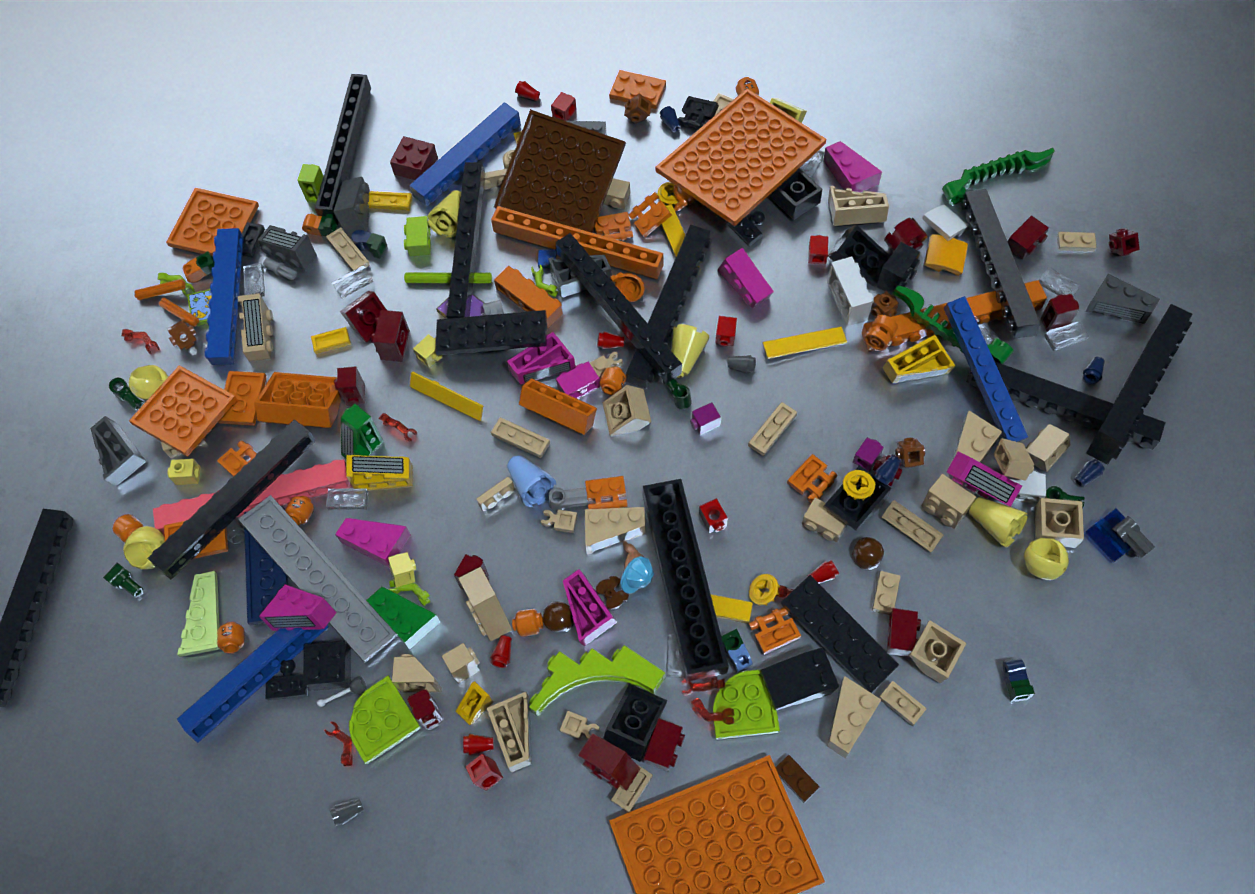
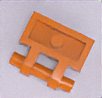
[628,192,672,238]
[595,212,633,241]
[217,441,257,477]
[787,454,838,503]
[585,476,628,509]
[748,607,801,655]

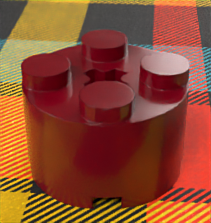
[884,217,928,252]

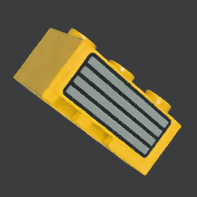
[882,335,955,383]
[346,455,413,492]

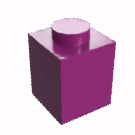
[690,402,721,435]
[853,437,884,472]

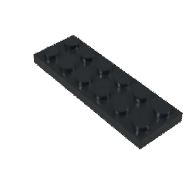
[435,310,547,355]
[780,575,899,693]

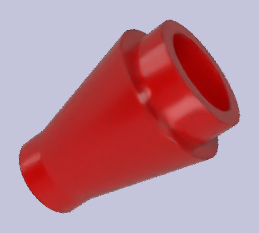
[515,80,540,101]
[597,331,624,349]
[807,560,839,583]
[490,635,512,668]
[463,734,494,755]

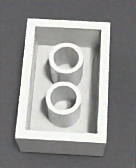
[827,257,874,326]

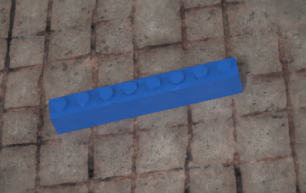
[409,102,521,206]
[204,228,244,365]
[944,296,1028,442]
[177,625,329,743]

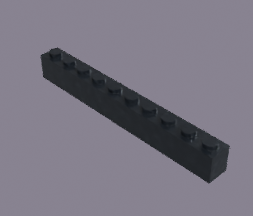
[315,74,372,221]
[447,162,485,319]
[961,189,1040,339]
[626,224,712,389]
[555,233,682,384]
[966,362,1166,450]
[147,420,315,580]
[0,508,74,707]

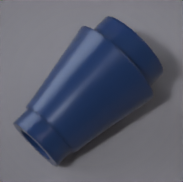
[660,106,681,132]
[1083,357,1105,384]
[874,454,902,485]
[1074,459,1105,487]

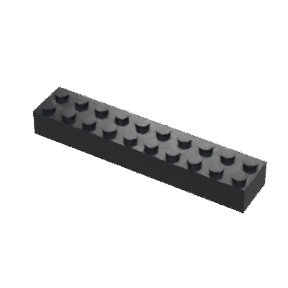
[1085,304,1192,465]
[642,479,729,682]

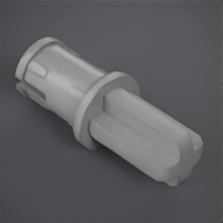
[263,257,297,280]

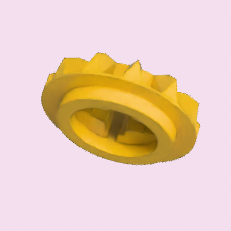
[657,182,678,205]
[843,470,875,500]
[749,574,780,606]

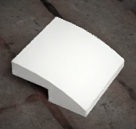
[922,205,970,241]

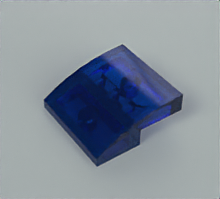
[1085,508,1132,563]

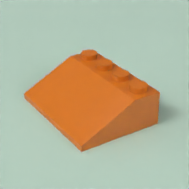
[254,372,341,428]

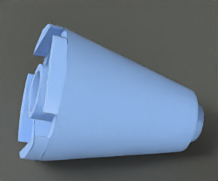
[507,456,556,507]

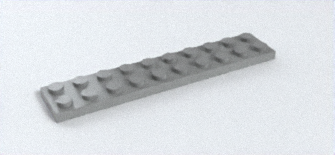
[238,495,397,663]

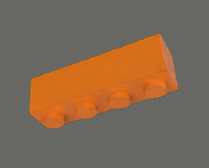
[494,266,563,328]
[519,378,597,435]

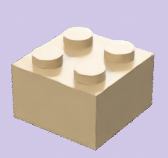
[921,474,976,529]
[1035,498,1084,548]

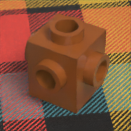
[624,94,652,124]
[871,291,899,318]
[167,320,197,350]
[895,438,925,467]

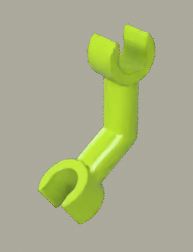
[531,265,559,297]
[157,273,195,297]
[388,580,431,606]

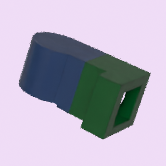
[351,230,387,259]
[1003,659,1035,701]

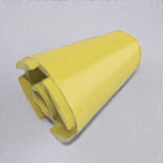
[427,190,461,238]
[671,324,709,378]
[969,497,1028,548]

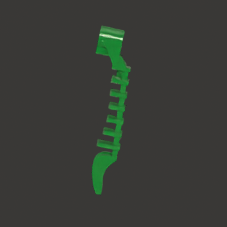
[942,148,1055,205]
[892,286,1014,364]

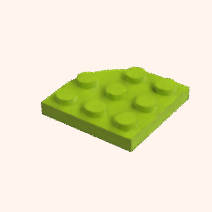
[713,669,780,740]
[349,675,421,765]

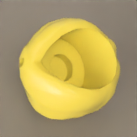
[128,365,168,401]
[123,526,165,570]
[1024,538,1069,580]

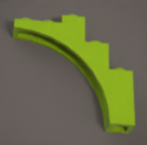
[529,645,666,716]

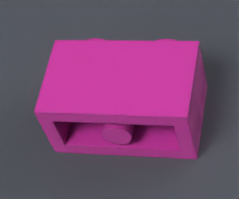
[556,361,600,399]

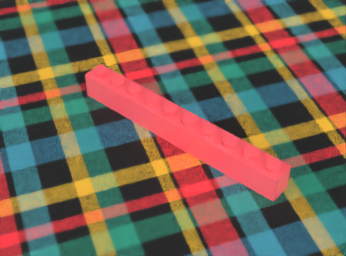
[153,459,353,535]

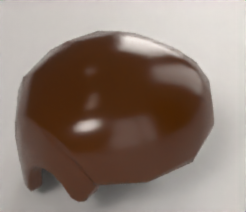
[852,537,884,570]
[542,601,574,633]

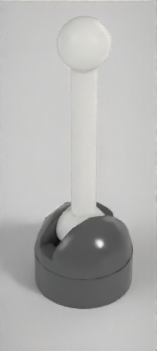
[317,676,367,707]

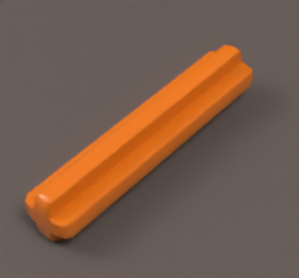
[134,279,186,300]
[159,298,199,327]

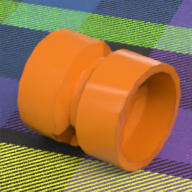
[864,315,898,351]

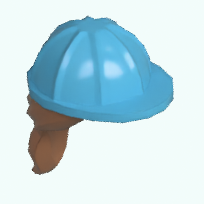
[620,541,654,594]

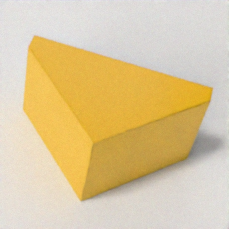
[455,681,493,725]

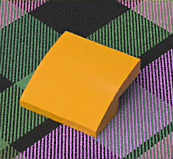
[924,234,968,276]

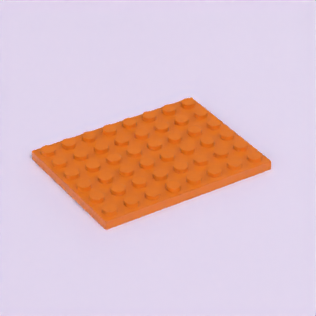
[655,89,827,226]
[609,755,825,894]

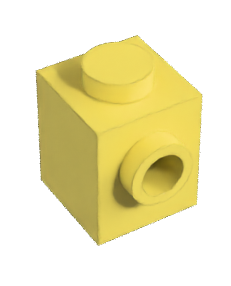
[413,334,443,368]
[167,459,201,485]
[388,552,416,587]

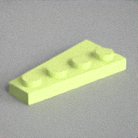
[177,571,220,657]

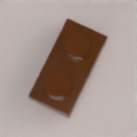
[775,755,820,803]

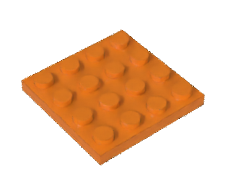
[166,187,259,256]
[129,365,237,457]

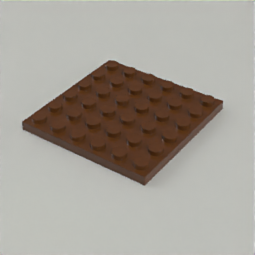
[493,109,626,233]

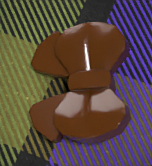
[596,576,629,610]

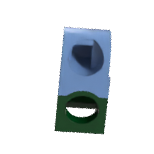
[721,629,753,672]

